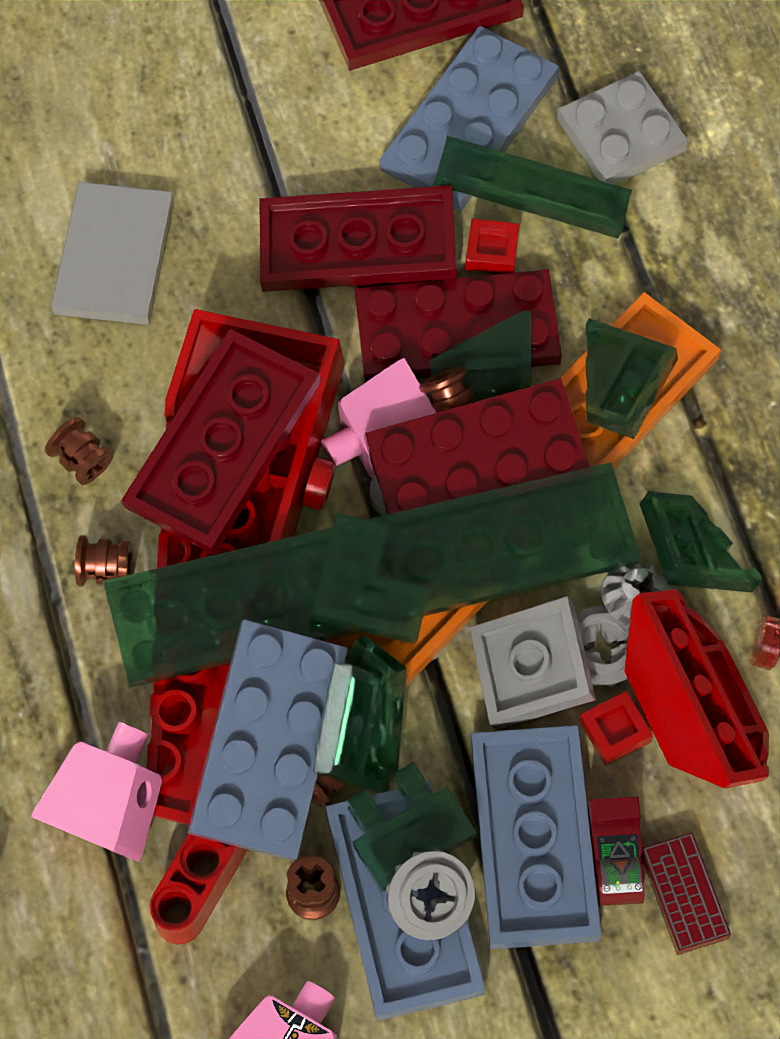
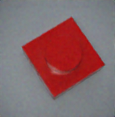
[465,218,520,274]
[579,691,653,766]

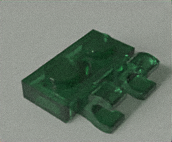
[347,762,477,893]

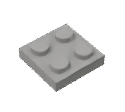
[557,71,688,190]
[469,596,596,730]

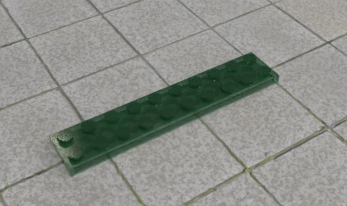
[103,462,641,688]

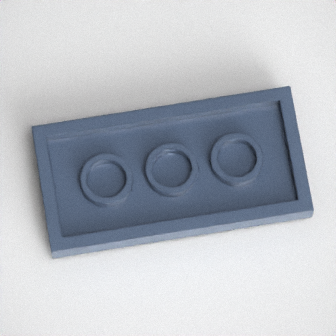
[380,25,559,212]
[187,620,348,861]
[471,725,601,950]
[325,781,486,1022]

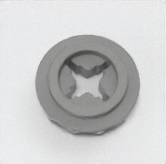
[601,558,682,628]
[576,606,629,688]
[386,849,475,940]

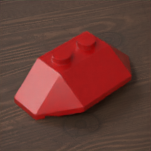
[624,589,769,789]

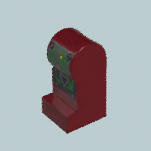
[587,796,644,906]

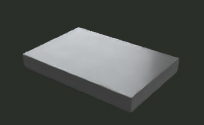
[51,182,174,325]

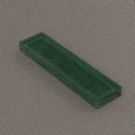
[433,136,632,239]

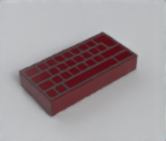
[641,832,731,955]

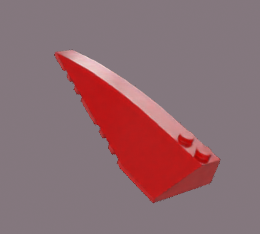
[146,309,345,826]

